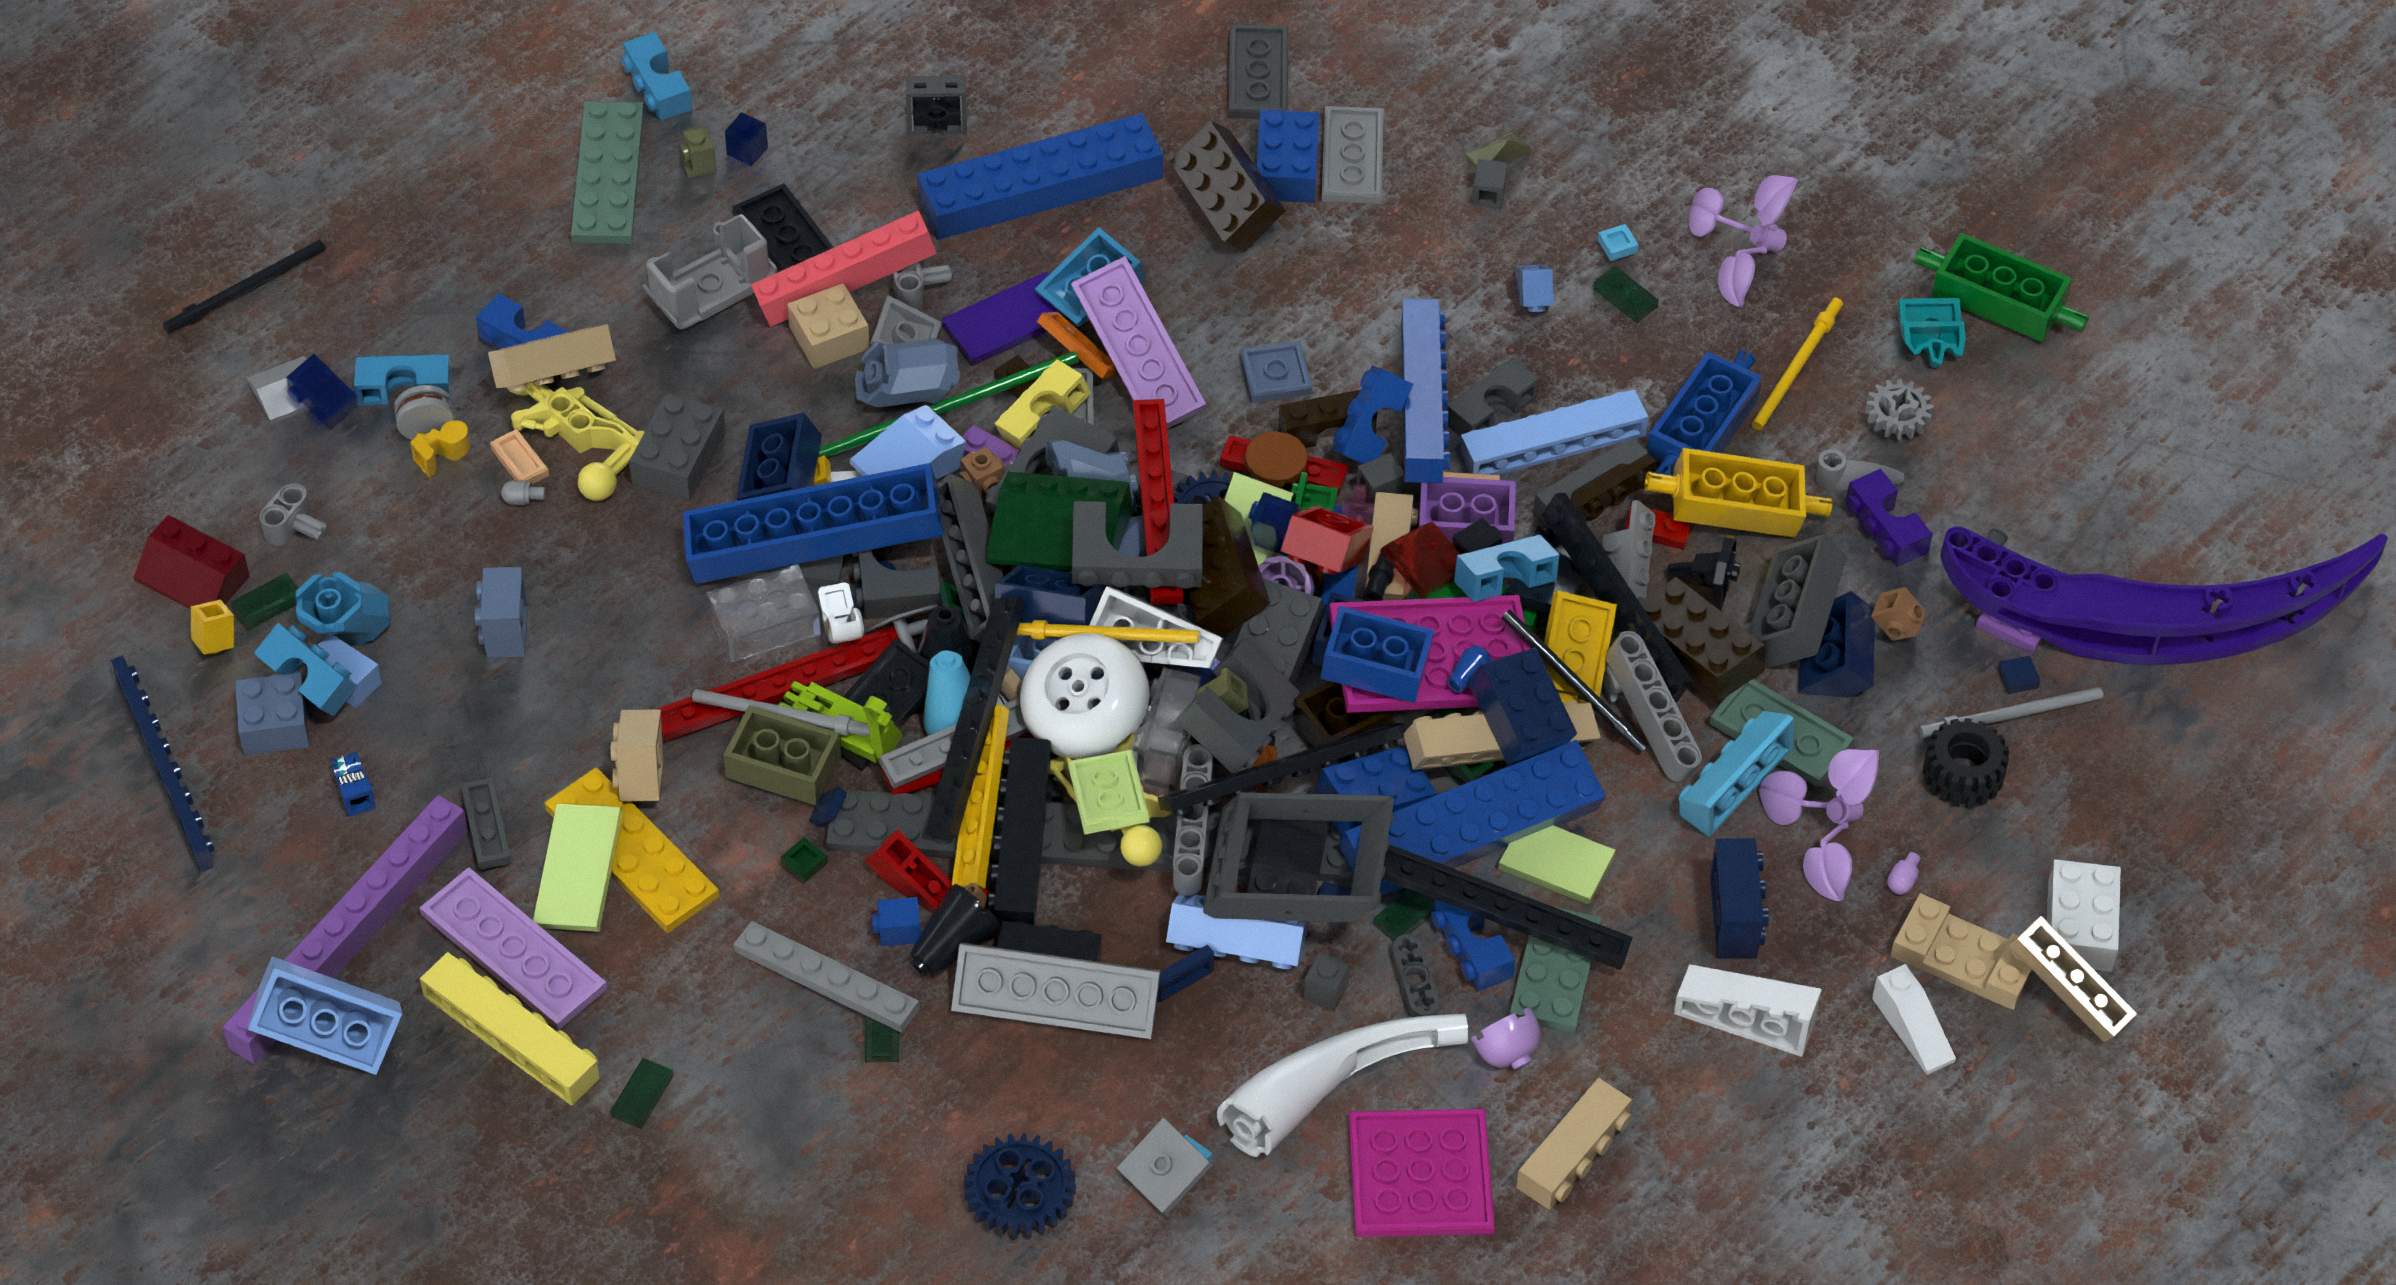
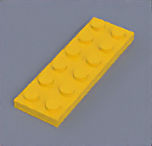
[544,767,720,934]

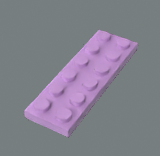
[1071,256,1207,429]
[419,867,607,1031]

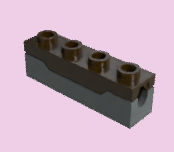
[1533,437,1656,529]

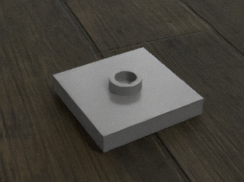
[1117,1117,1213,1215]

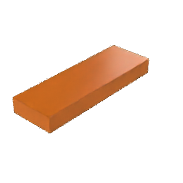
[1036,312,1118,379]

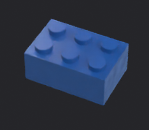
[1257,109,1319,203]
[1320,606,1435,703]
[1313,745,1437,837]

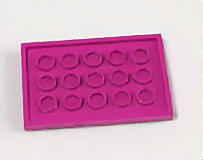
[1328,595,1530,713]

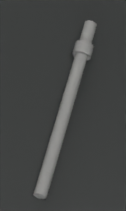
[1918,686,2103,739]
[692,689,870,737]

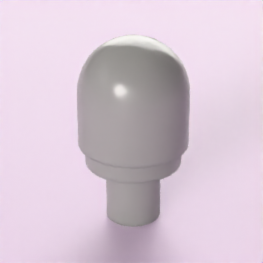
[501,480,546,506]

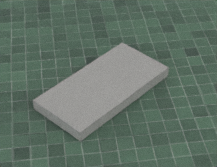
[1322,106,1384,204]

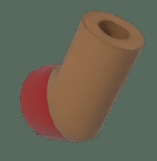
[965,883,990,910]

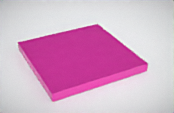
[1348,1109,1495,1237]

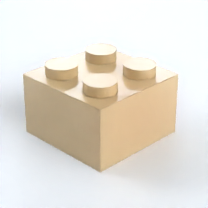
[787,283,870,369]
[611,710,664,801]

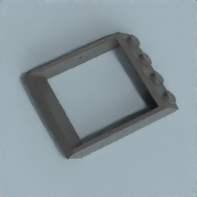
[1203,792,1394,923]

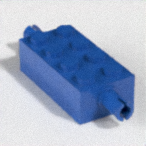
[1647,350,1762,476]

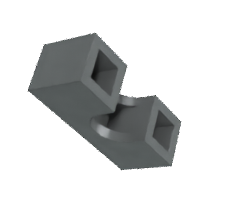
[1446,357,1539,437]

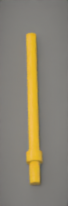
[1751,297,1843,431]
[1016,620,1200,643]

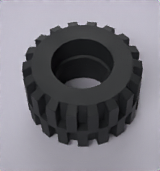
[1923,718,2009,807]

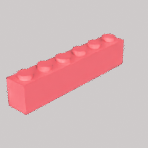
[751,211,937,327]

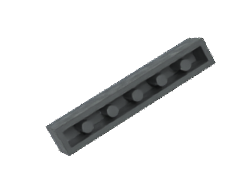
[938,474,1004,643]

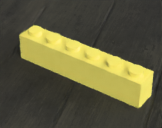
[420,952,600,1106]

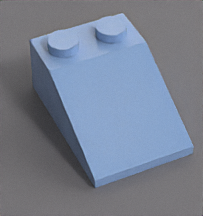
[849,405,966,479]

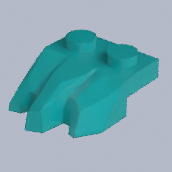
[1897,298,1966,368]

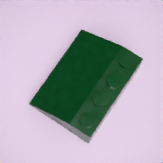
[986,471,1134,571]

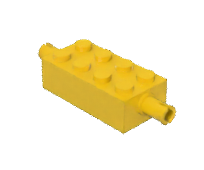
[1644,448,1832,538]

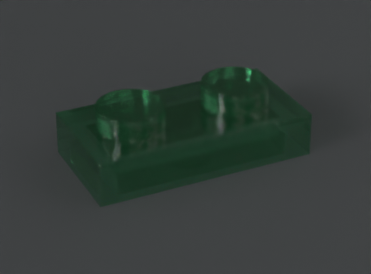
[1593,266,1659,323]
[231,572,298,630]
[1373,889,1435,942]

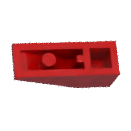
[864,829,952,914]

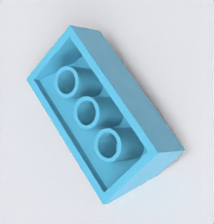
[1678,711,1794,838]

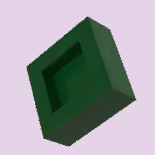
[781,837,828,883]

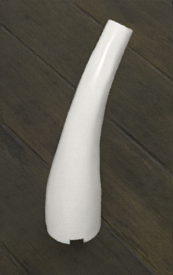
[1217,1013,1468,1157]

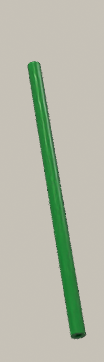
[818,351,1079,458]

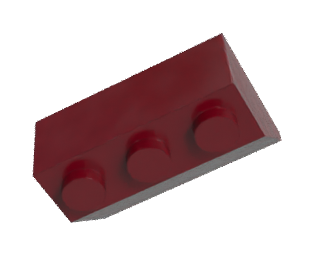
[134,515,250,610]

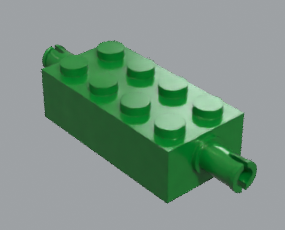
[1914,232,2090,342]

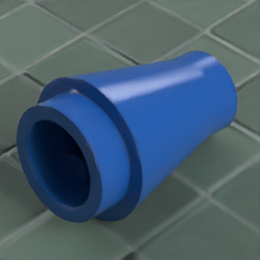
[1447,645,1492,693]

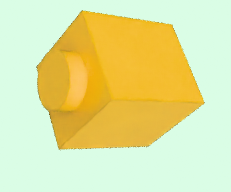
[191,599,234,655]

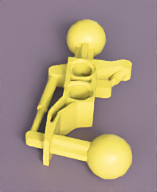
[507,381,645,501]
[1050,732,1172,867]

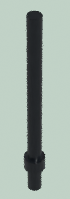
[163,239,325,334]
[1501,609,1648,754]

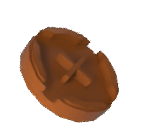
[1245,431,1308,487]

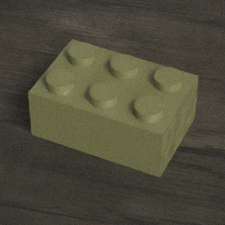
[723,705,841,806]

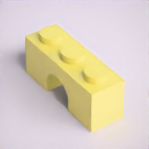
[994,359,1091,449]

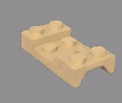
[1890,893,2032,1010]

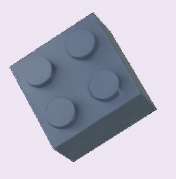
[475,567,528,658]
[235,672,310,755]

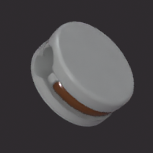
[394,385,454,440]

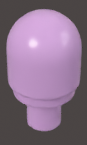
[1887,852,1921,895]

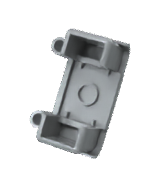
[642,214,777,329]

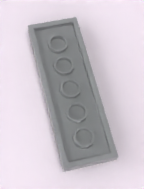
[951,943,1161,1039]

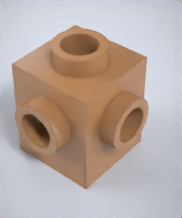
[958,446,1005,501]
[1871,587,1927,641]

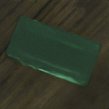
[865,1015,899,1062]
[610,1058,674,1129]

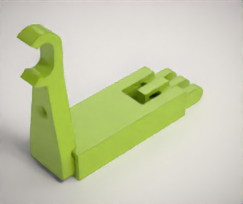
[778,681,902,763]

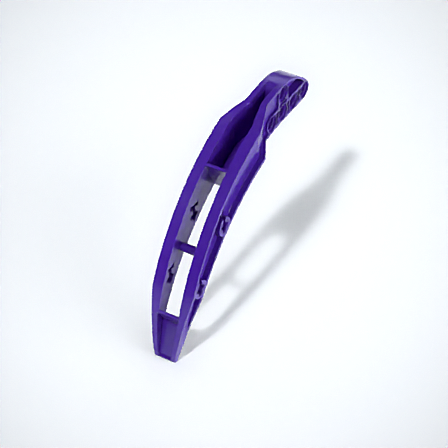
[1940,526,2388,665]

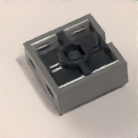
[906,75,967,134]

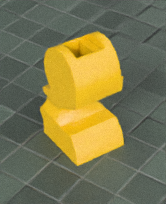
[410,420,470,479]

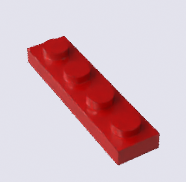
[1220,435,1348,496]

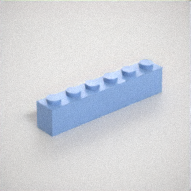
[1459,389,1648,475]

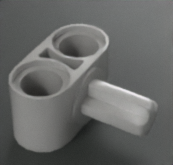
[891,262,952,309]
[260,483,327,546]

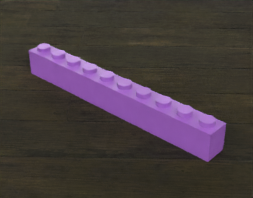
[223,795,468,1065]

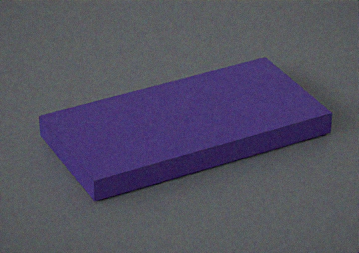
[941,271,1070,366]

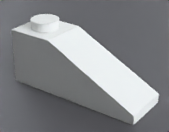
[1872,964,1956,1075]

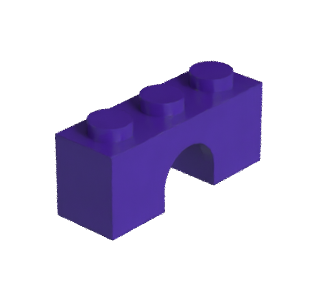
[1845,469,1933,567]

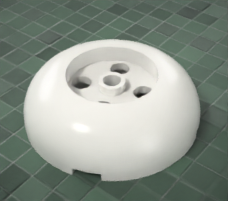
[1020,633,1149,759]

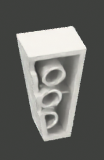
[1674,964,1822,1057]

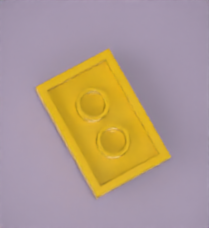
[1542,591,1617,697]

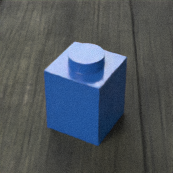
[872,897,921,946]

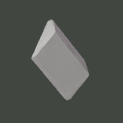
[870,295,942,346]
[247,356,328,424]

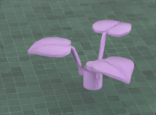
[1688,175,1798,308]
[1759,749,1879,901]

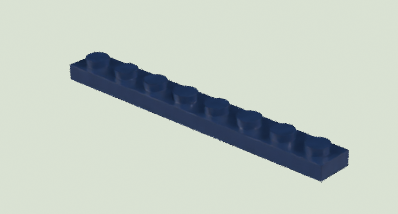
[111,655,215,872]

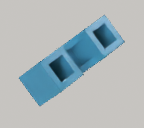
[621,32,693,121]
[354,354,452,405]
[1454,535,1559,602]
[254,623,358,716]

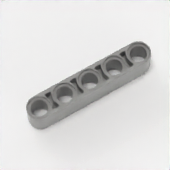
[1606,631,1702,782]
[1173,744,1213,896]

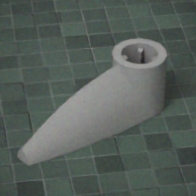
[1815,449,1904,490]

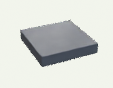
[1240,341,1313,403]

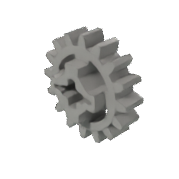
[1865,379,1934,440]

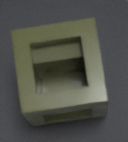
[680,126,717,178]
[1196,667,1249,714]

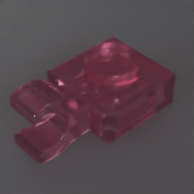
[1342,485,1374,525]

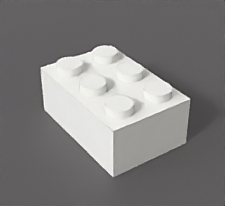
[2047,859,2121,972]

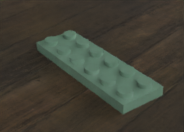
[571,101,644,244]

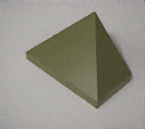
[1465,129,1531,168]

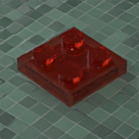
[1382,521,1461,598]

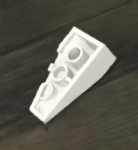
[1089,586,1223,668]

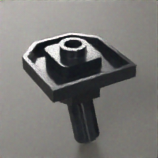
[1667,535,1741,611]

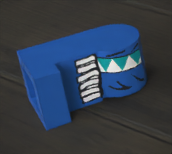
[331,752,376,817]

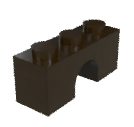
[1278,390,1377,448]

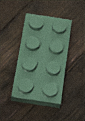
[1709,679,1854,787]
[1510,907,1602,1034]

